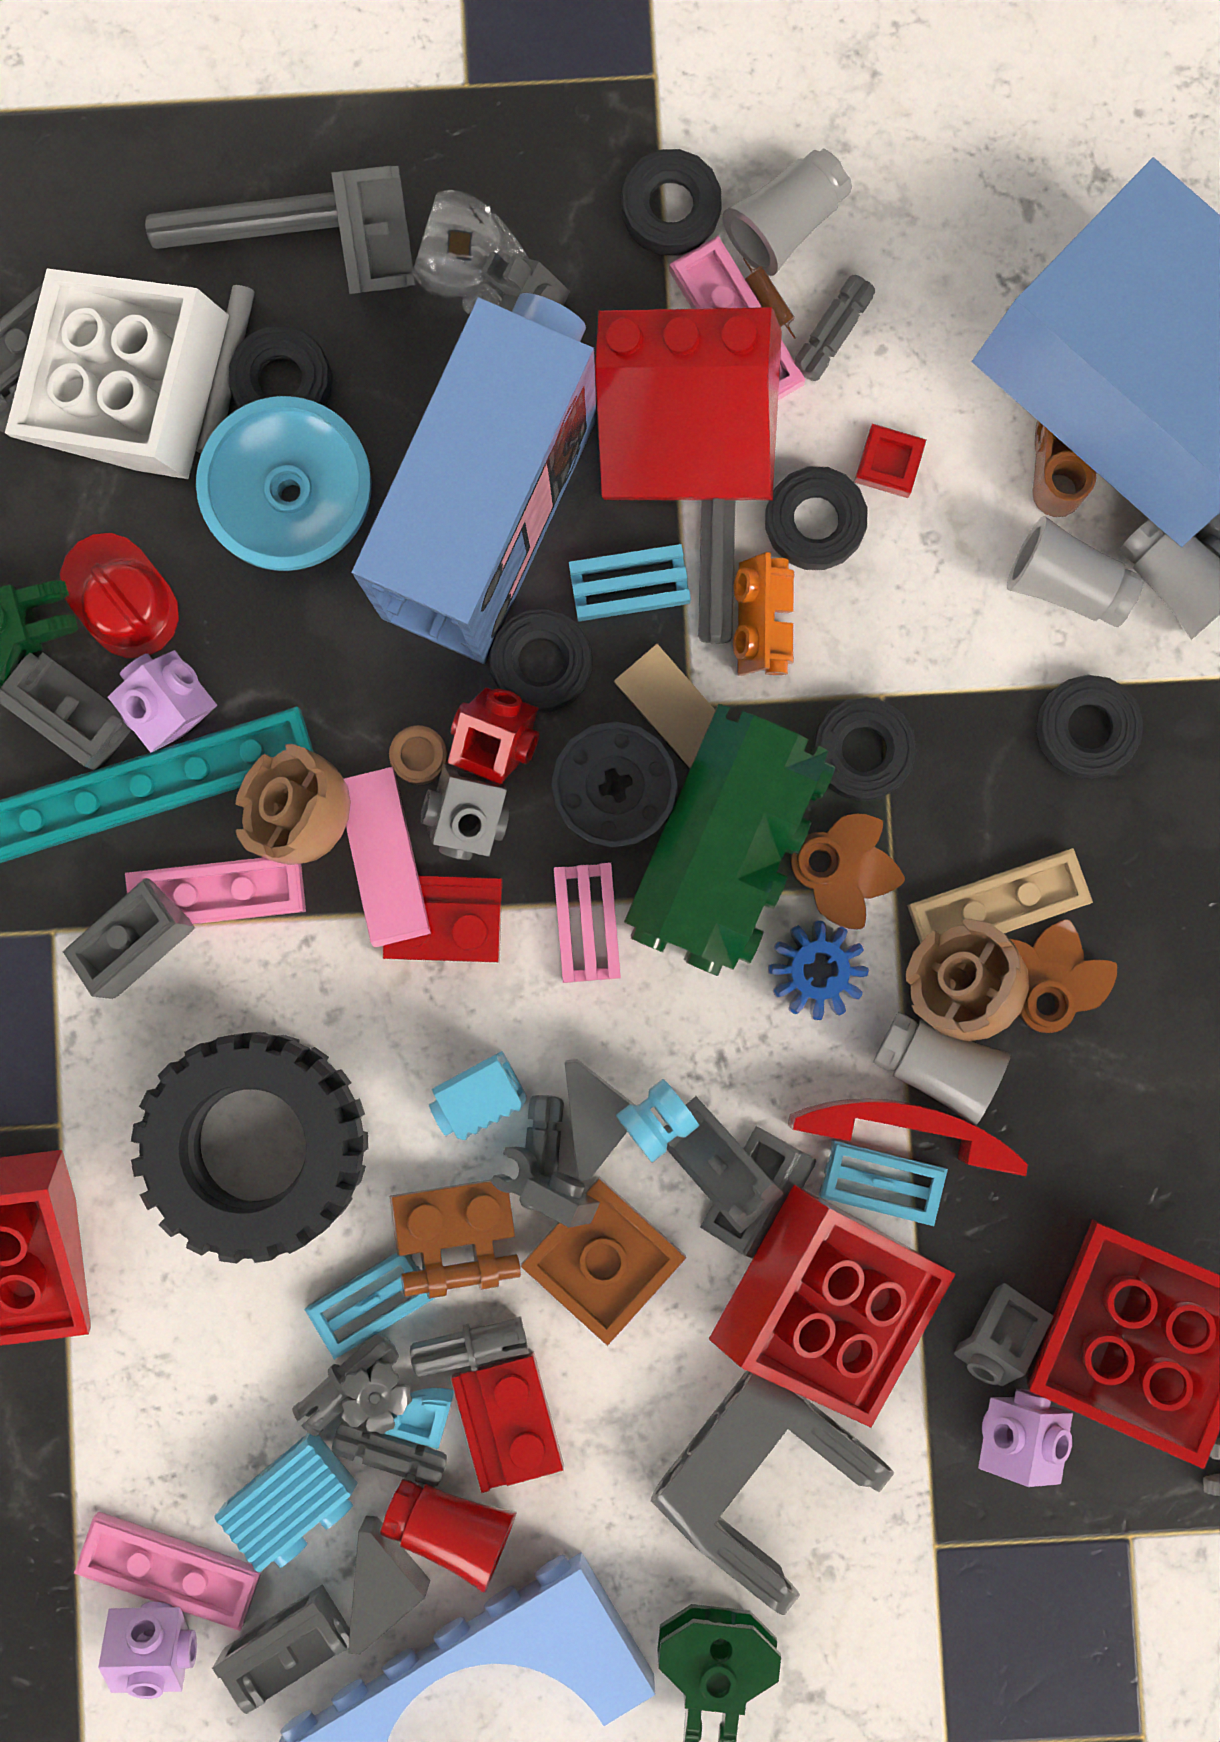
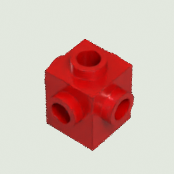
[448,688,540,784]

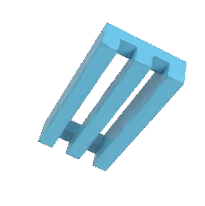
[569,544,691,622]
[819,1139,948,1226]
[304,1252,435,1360]

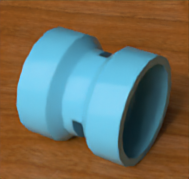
[616,1079,699,1163]

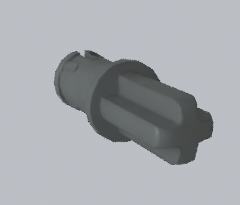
[410,1316,529,1377]
[292,1333,399,1436]

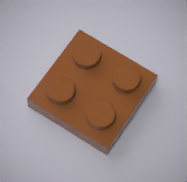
[520,1176,686,1346]

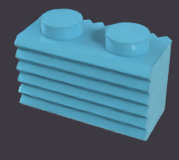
[429,1051,527,1140]
[214,1433,358,1572]

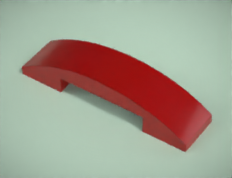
[788,1098,1028,1176]

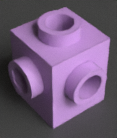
[108,650,217,753]
[978,1389,1073,1487]
[98,1602,197,1699]

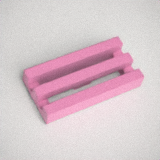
[554,863,621,983]

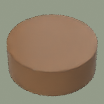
[389,726,448,785]

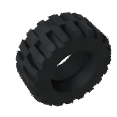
[131,1032,369,1264]

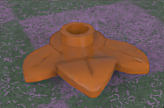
[791,813,905,930]
[1010,919,1117,1033]

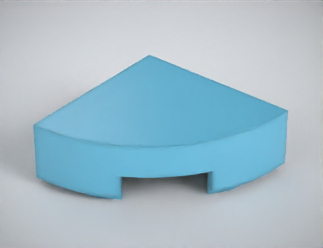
[384,1388,455,1449]

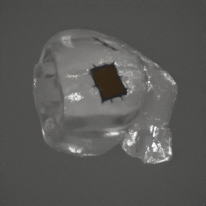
[412,189,529,314]

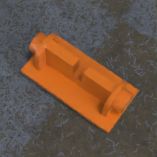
[733,552,794,676]

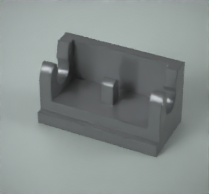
[331,166,415,294]
[0,653,131,770]
[664,1096,784,1234]
[212,1584,350,1714]

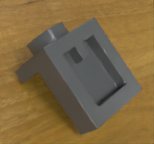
[954,1283,1054,1386]

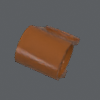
[1032,420,1097,517]

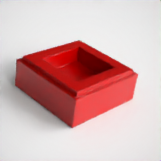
[854,424,927,498]

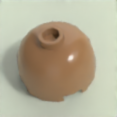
[236,744,351,865]
[906,919,1029,1042]

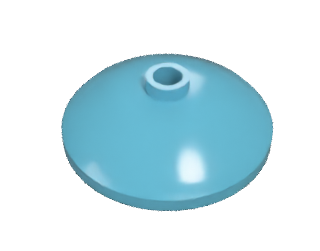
[196,396,372,571]

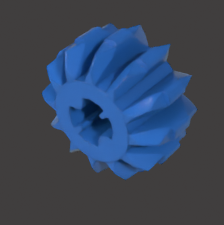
[768,921,869,1020]

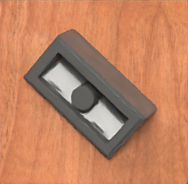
[62,878,195,999]
[700,1126,816,1259]

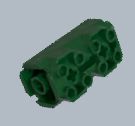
[624,704,836,976]

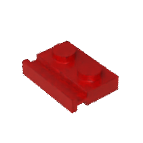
[383,876,503,963]
[451,1352,564,1493]

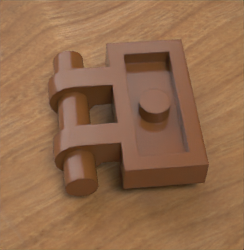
[389,1179,521,1299]

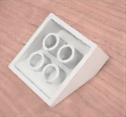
[5,268,229,479]

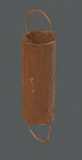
[743,258,796,339]

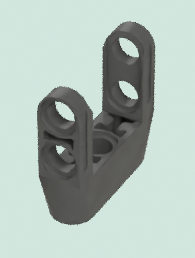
[650,1371,894,1615]

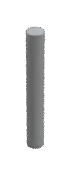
[196,285,255,453]

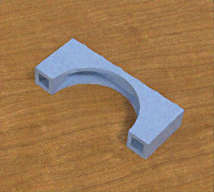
[279,1552,655,1742]

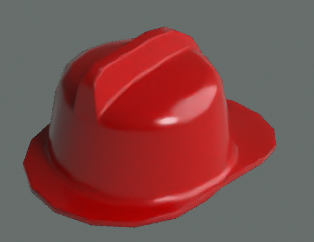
[60,533,179,659]

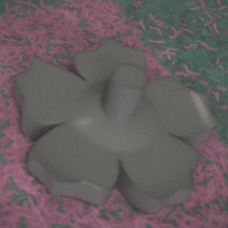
[340,1360,412,1434]

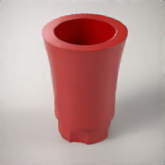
[380,1479,517,1593]

